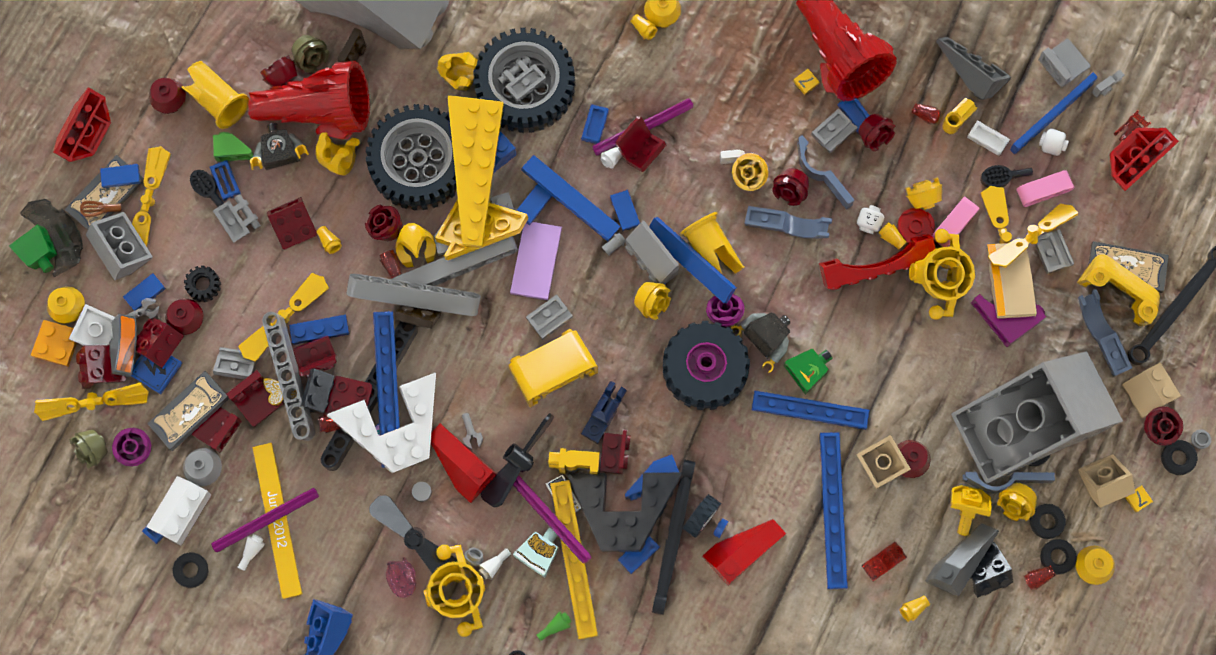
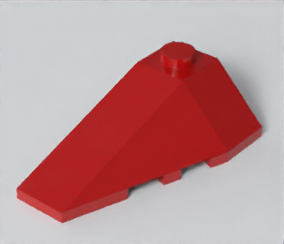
[430,423,497,503]
[702,519,786,586]

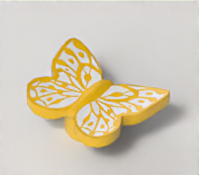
[263,378,297,406]

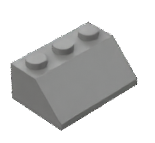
[86,212,153,280]
[625,221,679,284]

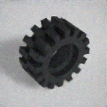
[184,265,221,302]

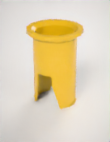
[182,61,249,129]
[679,212,745,274]

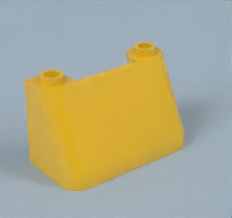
[1077,255,1160,327]
[508,329,598,408]

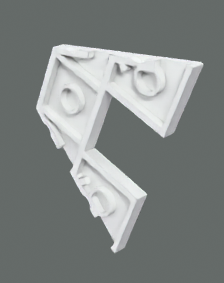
[327,373,436,473]

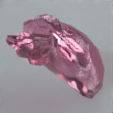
[386,557,416,598]

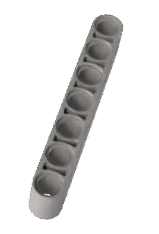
[393,236,518,286]
[346,274,481,316]
[262,312,315,441]

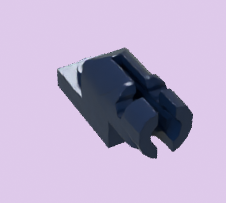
[581,381,627,444]

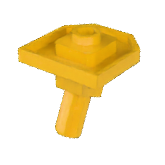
[951,485,991,536]

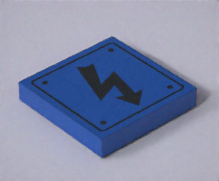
[131,355,182,395]

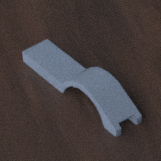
[797,135,854,210]
[744,206,832,239]
[1078,289,1132,376]
[963,472,1055,494]

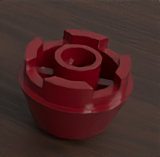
[260,55,298,87]
[149,78,186,114]
[858,113,896,152]
[772,168,809,206]
[365,204,403,242]
[165,298,203,335]
[1144,406,1183,446]
[897,440,931,478]

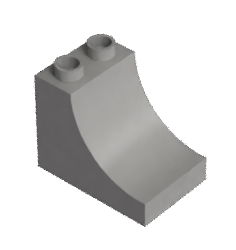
[295,0,449,49]
[951,351,1123,484]

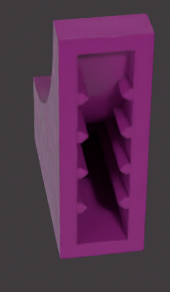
[971,294,1046,347]

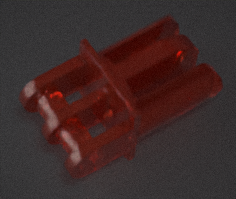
[1113,110,1151,142]

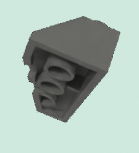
[936,37,1011,100]
[925,523,999,597]

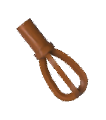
[80,201,122,217]

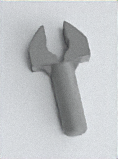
[126,298,159,319]
[462,413,483,450]

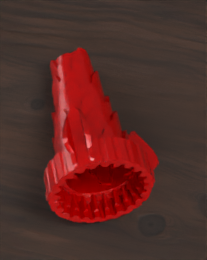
[796,0,897,101]
[248,61,370,140]

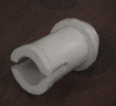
[602,233,626,256]

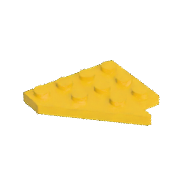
[435,199,528,260]

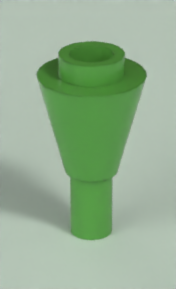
[537,611,572,641]

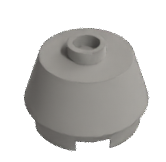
[183,448,222,486]

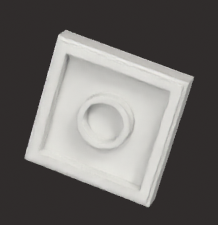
[69,304,115,346]

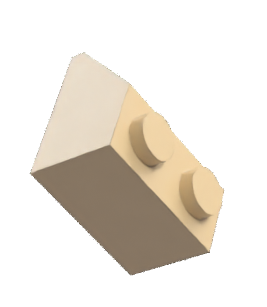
[1122,362,1181,418]
[856,435,911,489]
[1078,454,1136,508]

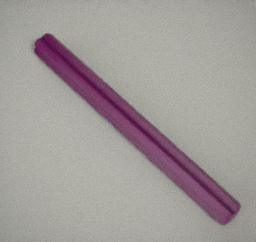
[592,98,694,156]
[513,475,591,564]
[211,488,319,552]

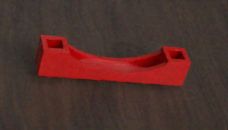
[819,233,936,290]

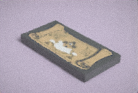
[64,155,144,230]
[1088,241,1169,293]
[147,371,229,451]

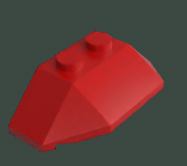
[53,87,111,162]
[1110,128,1179,191]

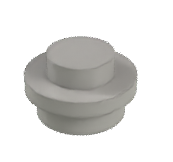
[1191,429,1211,449]
[464,548,483,566]

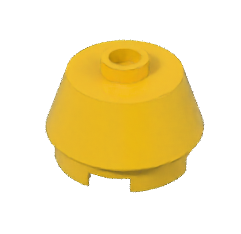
[644,0,681,28]
[732,153,768,191]
[905,177,942,210]
[634,282,671,320]
[47,287,85,323]
[997,483,1037,521]
[1075,545,1115,585]

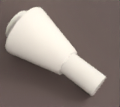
[601,147,622,168]
[238,534,265,571]
[478,549,511,580]

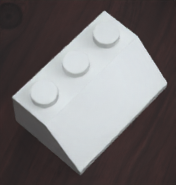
[147,476,211,546]

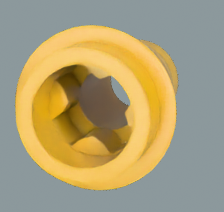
[631,14,658,40]
[878,222,906,250]
[317,226,342,254]
[899,595,930,622]

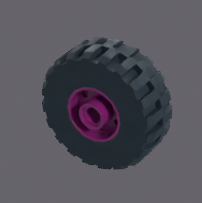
[662,321,750,410]

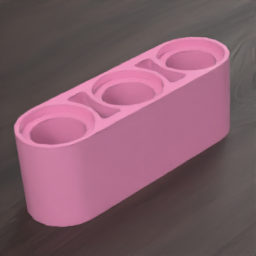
[1016,170,1074,207]
[932,197,980,247]

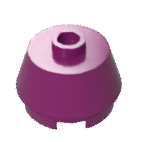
[706,294,745,328]
[112,428,151,467]

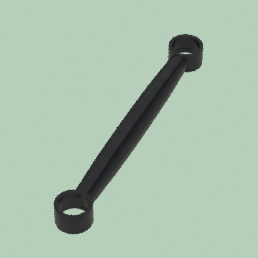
[1128,246,1216,365]
[652,459,696,615]

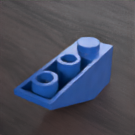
[625,455,679,501]

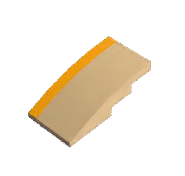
[986,243,1037,318]

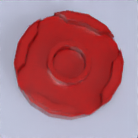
[897,208,935,244]

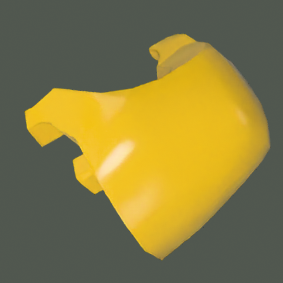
[437,52,478,91]
[316,132,360,176]
[395,223,436,268]

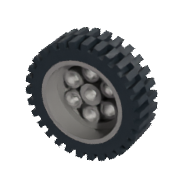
[473,28,575,133]
[365,104,457,210]

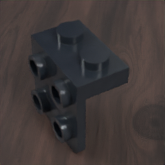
[300,368,334,413]
[971,542,1013,598]

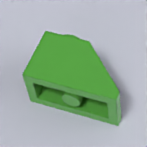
[213,132,254,162]

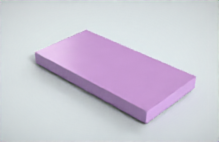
[510,222,562,301]

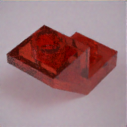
[861,541,907,581]

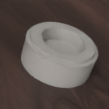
[412,482,432,502]

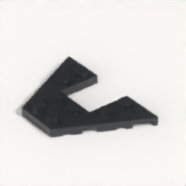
[567,472,683,552]

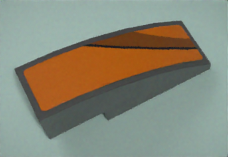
[109,314,137,377]

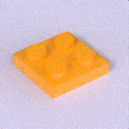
[31,320,77,367]

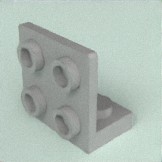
[1038,39,1090,88]

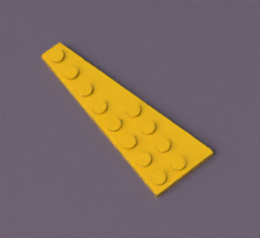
[448,95,504,248]

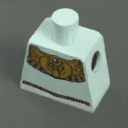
[513,527,559,578]

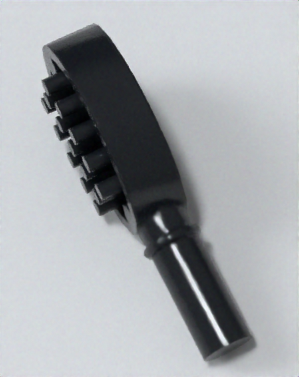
[980,165,1033,188]
[190,170,224,207]

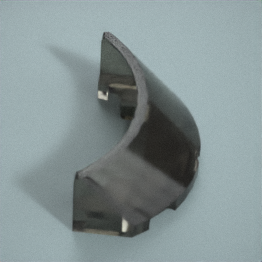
[20,199,83,277]

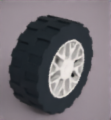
[683,494,721,538]

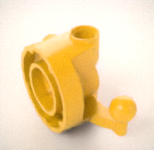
[909,229,975,320]
[423,544,486,637]

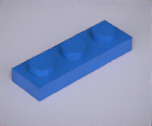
[289,314,350,345]

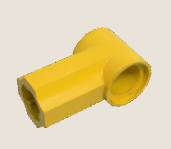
[942,98,977,134]

